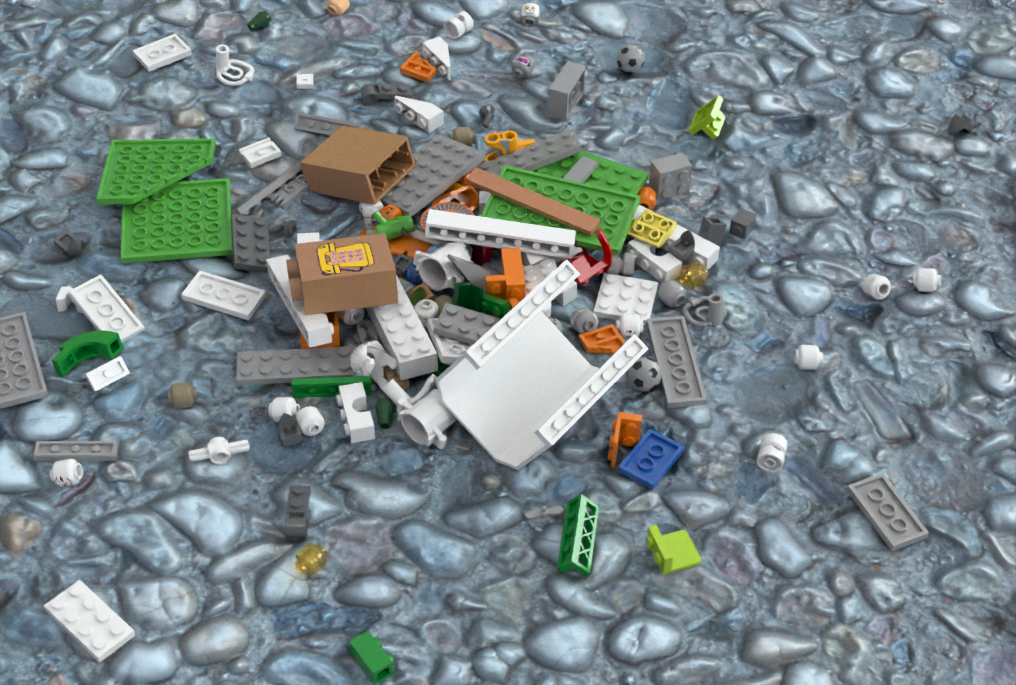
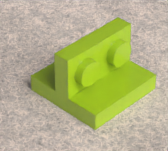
[688,95,725,140]

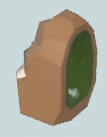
[407,283,437,308]

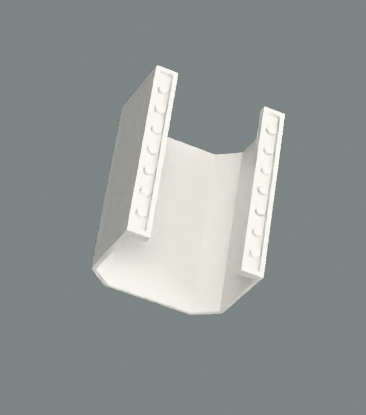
[435,259,648,470]

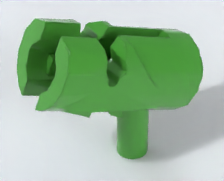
[372,211,415,240]

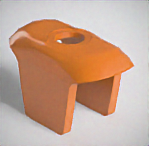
[432,185,479,211]

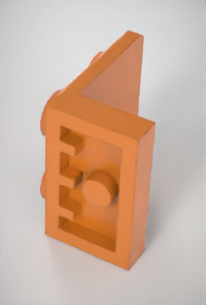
[608,412,642,468]

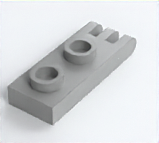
[270,173,309,209]

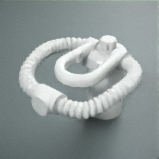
[216,45,254,86]
[382,374,437,406]

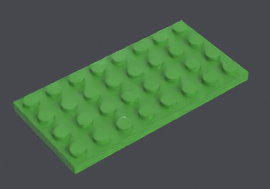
[480,165,641,255]

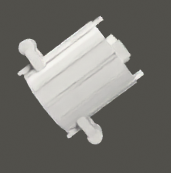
[413,242,473,291]
[396,389,457,449]

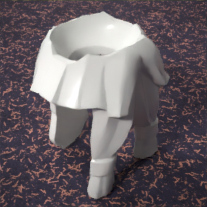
[350,341,398,390]

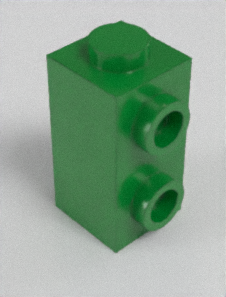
[349,631,394,685]

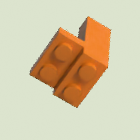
[486,248,525,303]

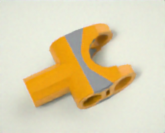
[485,131,535,162]

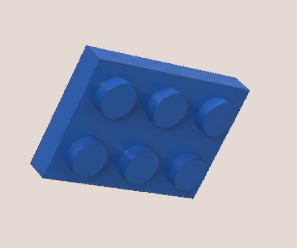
[618,429,685,490]

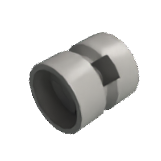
[608,252,635,276]

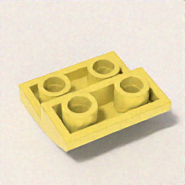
[627,209,677,248]

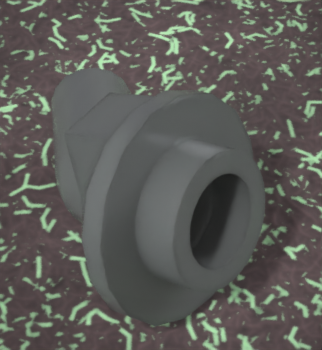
[479,104,495,128]
[271,220,297,237]

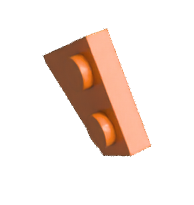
[400,51,436,83]
[578,324,625,354]

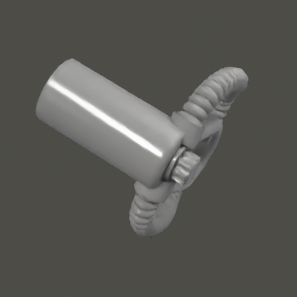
[682,294,727,327]

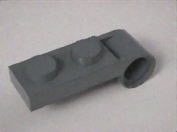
[361,83,412,106]
[284,485,311,537]

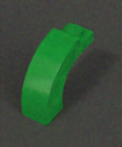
[52,331,124,377]

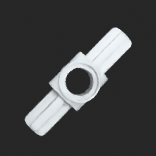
[188,437,250,464]

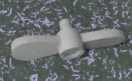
[364,217,374,235]
[525,506,563,520]

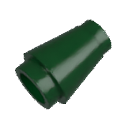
[247,11,271,32]
[375,398,395,429]

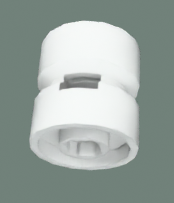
[444,11,474,39]
[757,433,788,472]

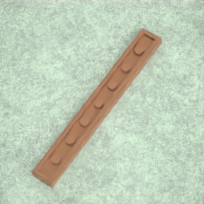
[466,167,600,236]

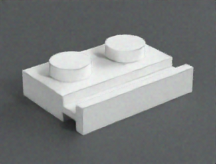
[239,138,282,168]

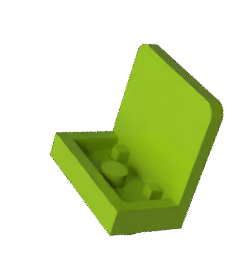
[645,525,701,575]

